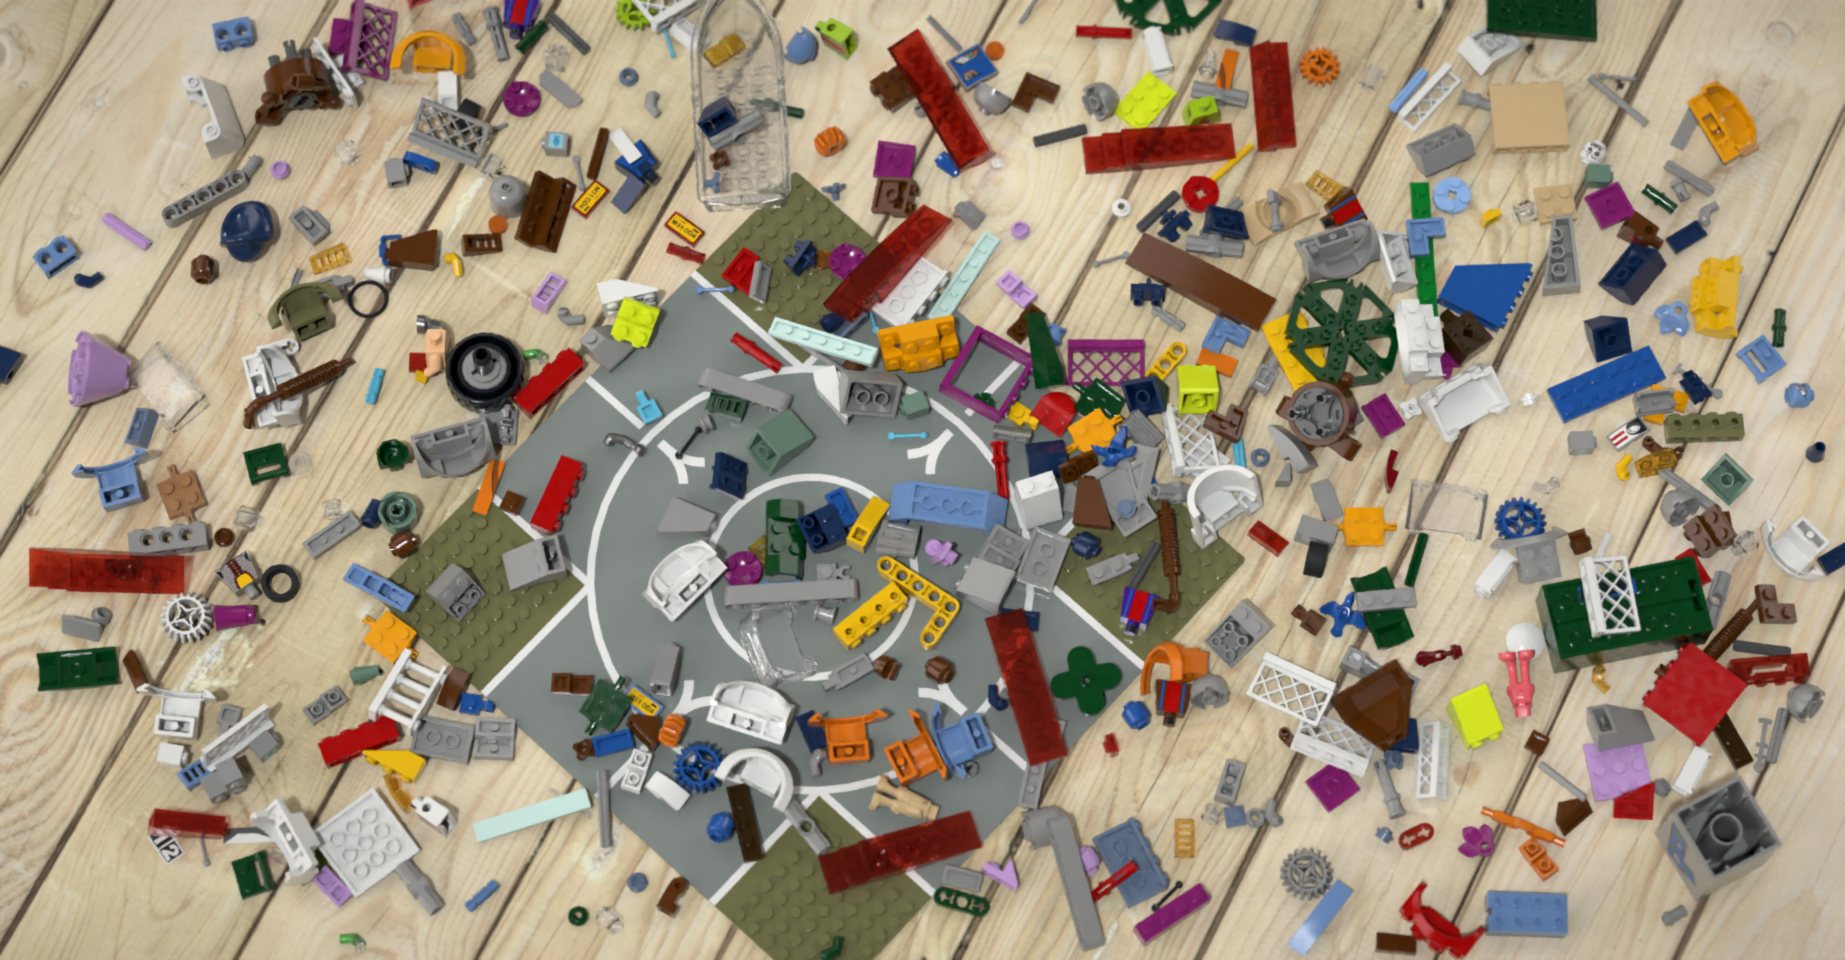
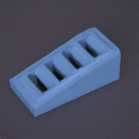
[177,759,211,792]

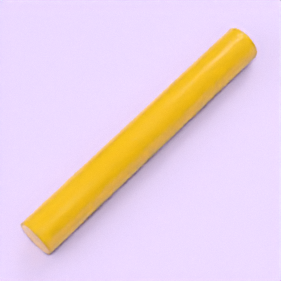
[1210,142,1254,182]

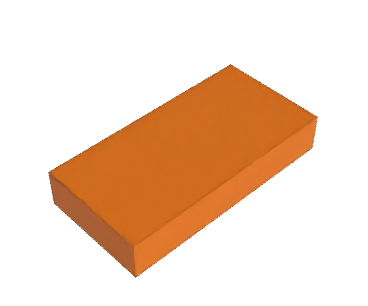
[1196,348,1238,378]

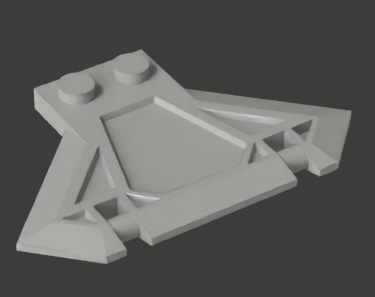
[1062,443,1159,539]

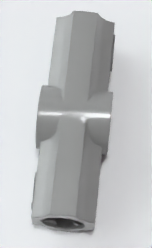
[1190,80,1248,108]
[708,109,764,151]
[1185,234,1244,258]
[1148,481,1191,504]
[1706,571,1732,630]
[784,800,831,857]
[395,859,444,916]

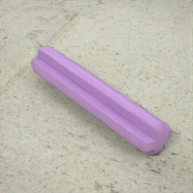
[102,213,151,250]

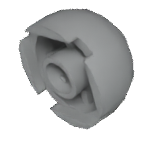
[974,81,1011,115]
[1082,82,1118,120]
[1660,488,1700,527]
[1190,673,1229,709]
[1787,684,1825,723]

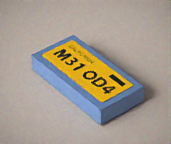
[625,684,664,717]

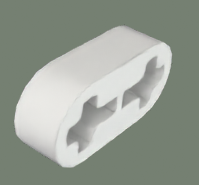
[269,338,300,358]

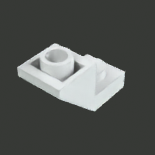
[438,70,458,113]

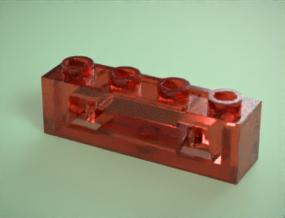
[1727,653,1811,688]

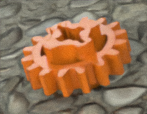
[1300,47,1340,87]

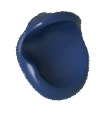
[220,201,274,262]

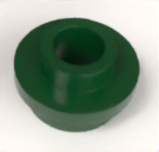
[568,906,588,926]

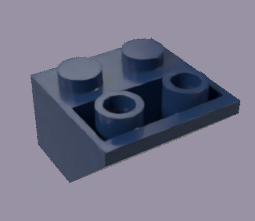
[796,503,847,554]

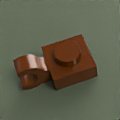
[1291,604,1327,637]

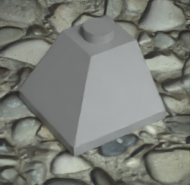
[579,325,636,373]

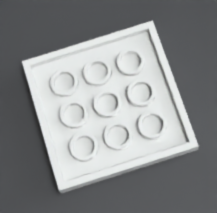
[313,788,420,898]

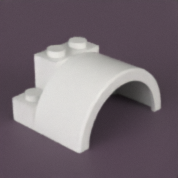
[1187,464,1263,549]

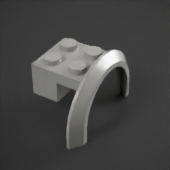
[1490,526,1568,585]

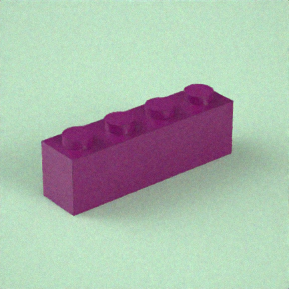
[1133,883,1211,947]

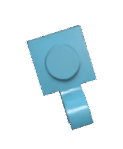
[635,390,662,426]

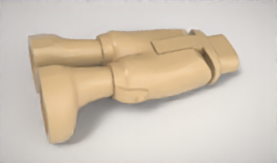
[869,775,939,821]

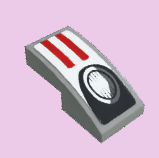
[1606,417,1650,452]

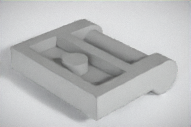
[877,519,921,551]

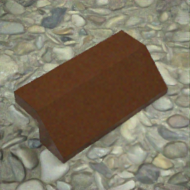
[514,170,577,253]

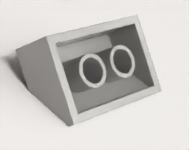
[1406,123,1476,176]
[838,369,903,418]

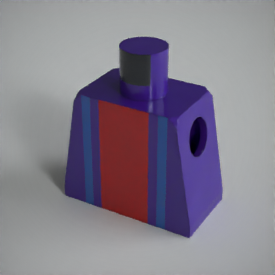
[503,0,541,39]
[1120,586,1160,636]

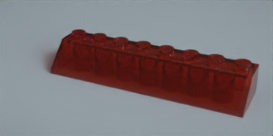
[887,28,996,171]

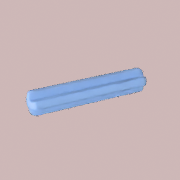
[1389,68,1428,113]

